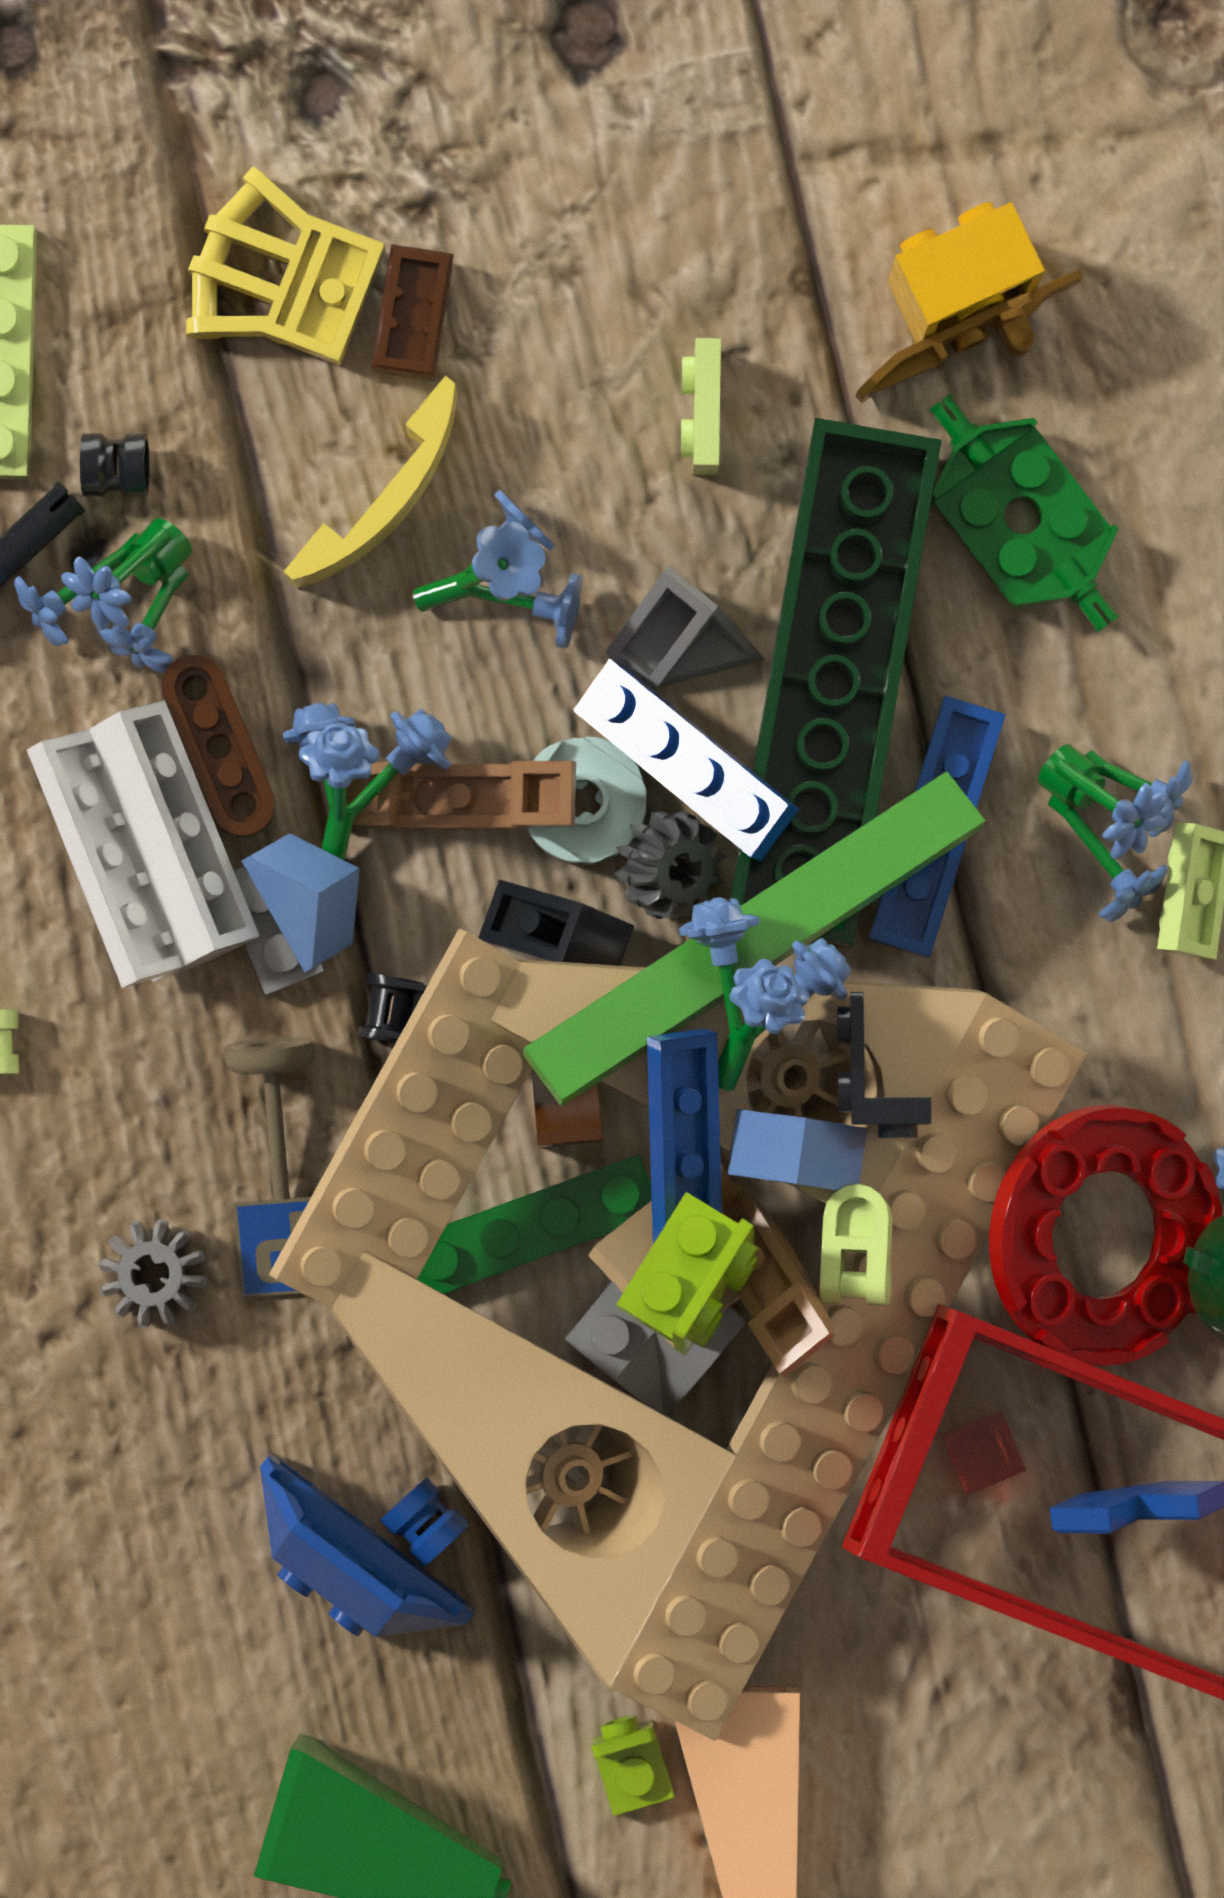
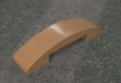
[346,761,577,830]
[720,1151,835,1377]

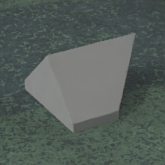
[606,566,764,691]

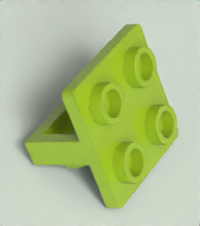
[616,1192,759,1356]

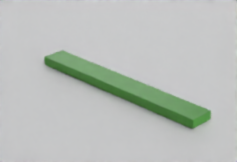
[523,771,986,1107]

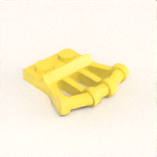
[186,167,386,365]

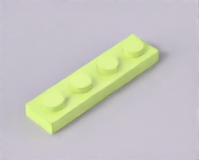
[0,225,37,480]

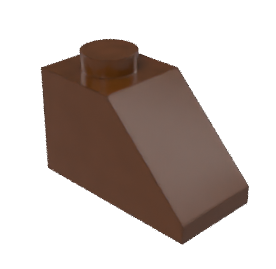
[531,1069,603,1148]

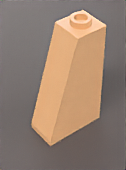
[675,1685,800,1898]

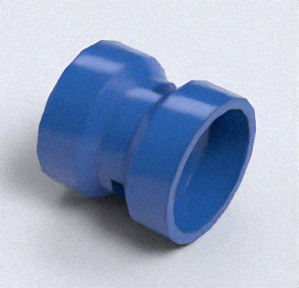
[380,1476,470,1568]

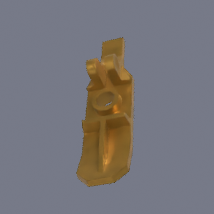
[856,269,1083,404]

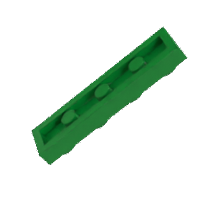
[417,1154,651,1294]

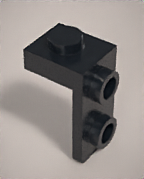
[837,992,932,1138]

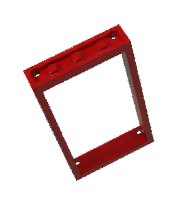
[842,1304,1224,1700]

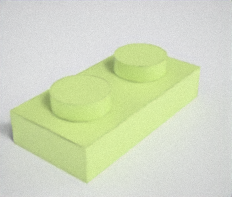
[680,338,721,476]
[1157,823,1224,960]

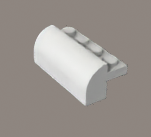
[27,700,260,988]

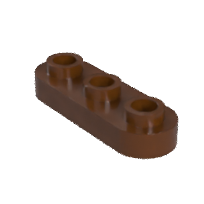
[162,655,276,838]

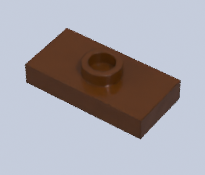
[371,244,455,382]

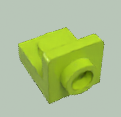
[591,1715,675,1816]

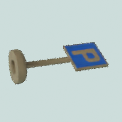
[224,1037,315,1298]

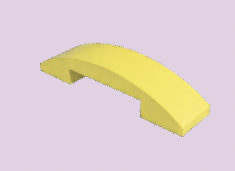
[283,375,457,589]

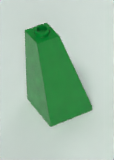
[253,1734,511,1898]

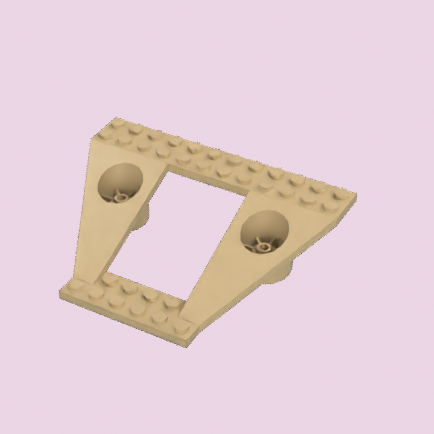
[269,929,1087,1741]

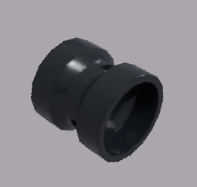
[80,433,150,497]

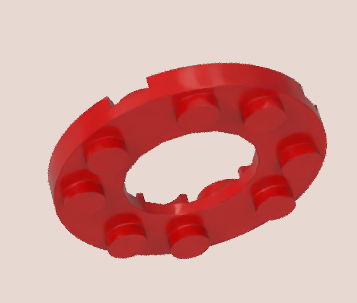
[989,1105,1222,1366]

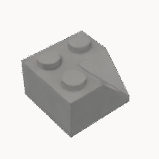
[565,1281,747,1416]

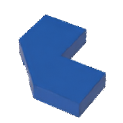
[1050,1481,1224,1534]

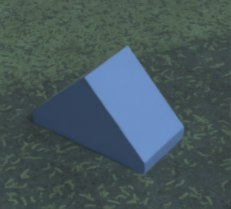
[242,833,360,973]
[727,1109,867,1190]

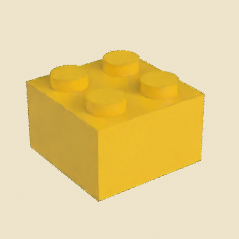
[887,201,1045,343]

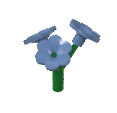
[413,489,583,648]

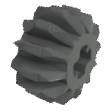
[614,811,727,919]

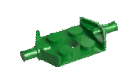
[929,394,1119,633]

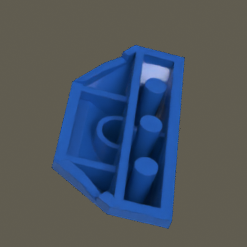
[260,1453,476,1637]

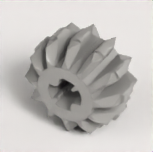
[98,1219,208,1328]

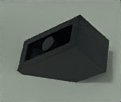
[478,879,634,966]

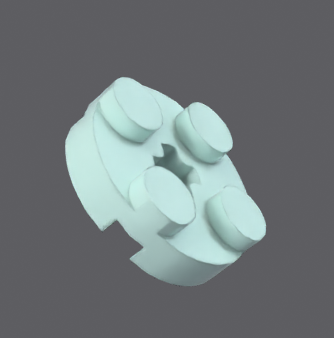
[528,737,646,865]

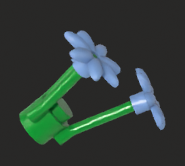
[14,518,192,674]
[1038,744,1193,922]

